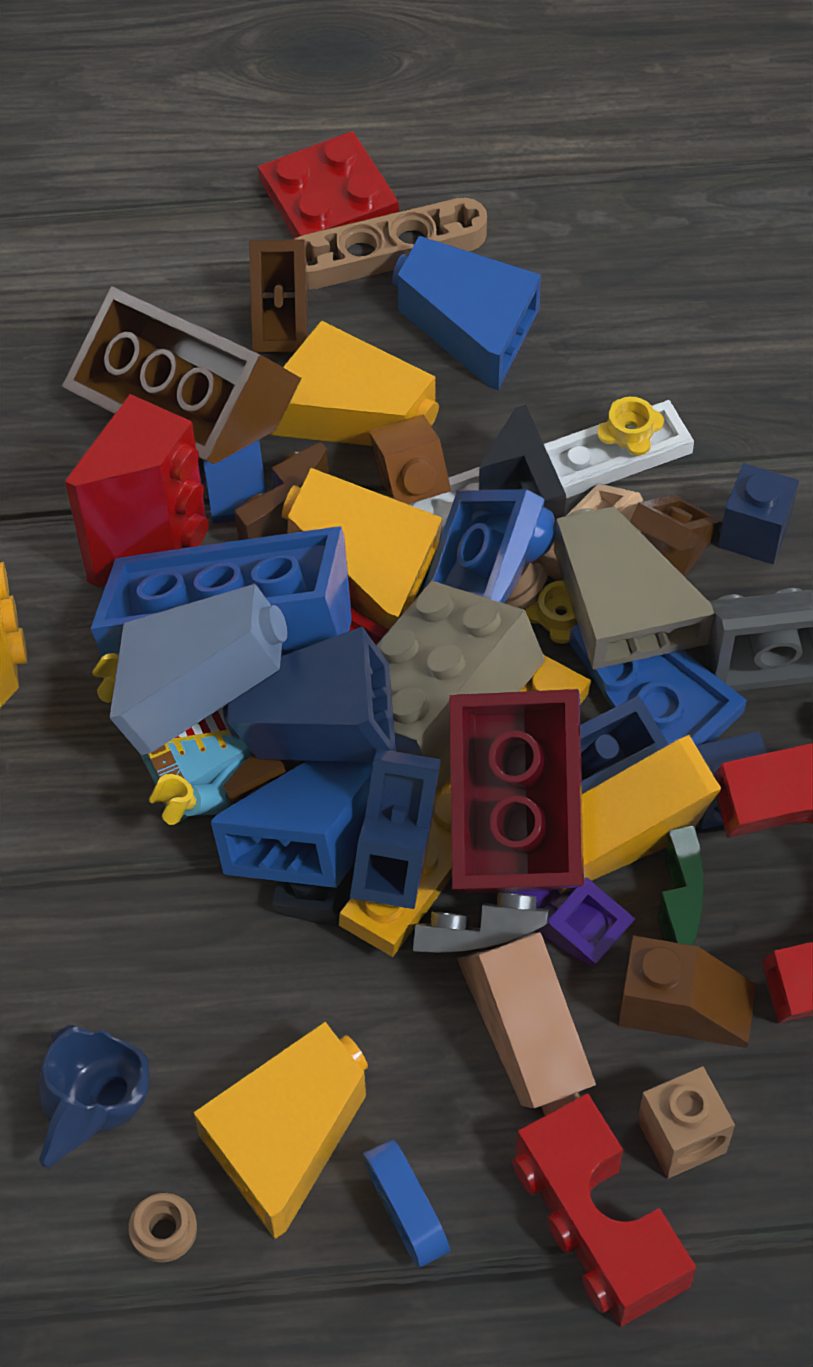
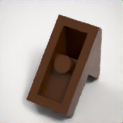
[630,495,723,577]

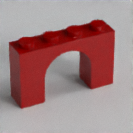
[713,743,813,1024]

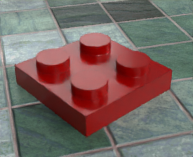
[258,131,399,238]

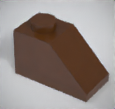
[618,936,756,1048]

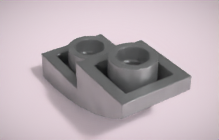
[413,893,549,952]

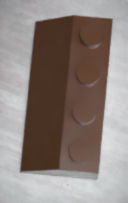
[62,286,302,464]

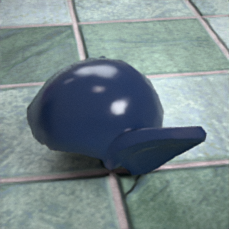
[38,1025,150,1167]

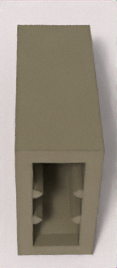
[554,506,715,670]

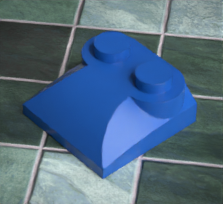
[423,489,556,603]

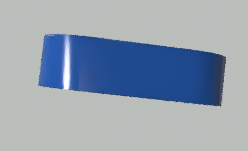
[362,1138,450,1268]

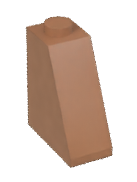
[457,932,596,1115]

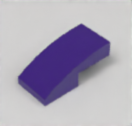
[489,877,635,967]

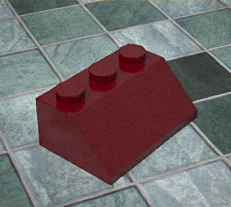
[449,689,584,894]

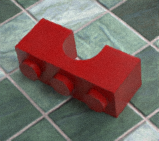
[512,1093,697,1327]

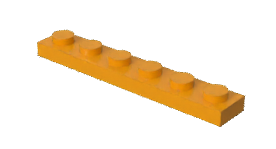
[339,655,591,957]

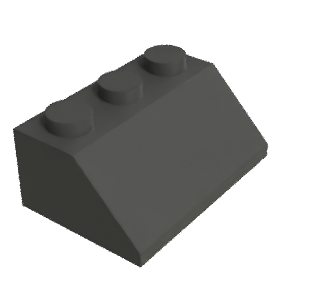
[702,588,813,691]

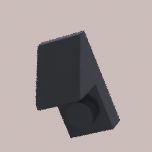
[479,405,566,530]

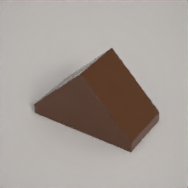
[249,239,309,352]

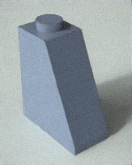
[110,584,287,755]

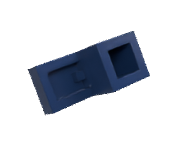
[350,748,441,909]

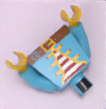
[92,653,253,825]

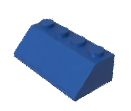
[91,526,352,657]

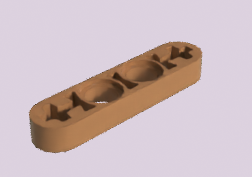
[295,198,487,290]

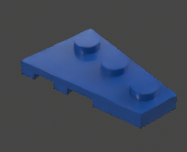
[569,624,747,746]

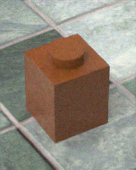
[369,414,451,504]

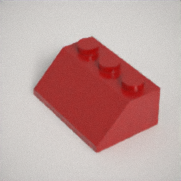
[65,394,209,587]

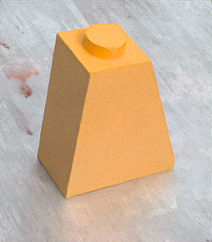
[270,321,439,446]
[282,468,442,630]
[557,735,721,894]
[193,1022,368,1239]

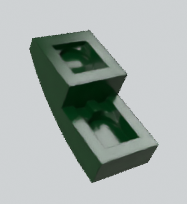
[657,826,704,946]

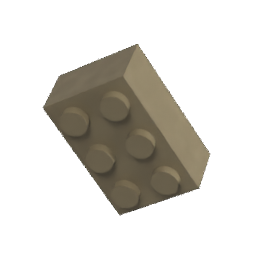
[376,581,545,790]

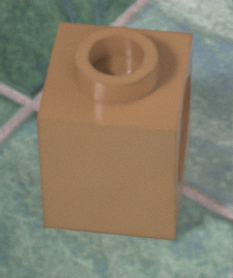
[637,1066,735,1179]

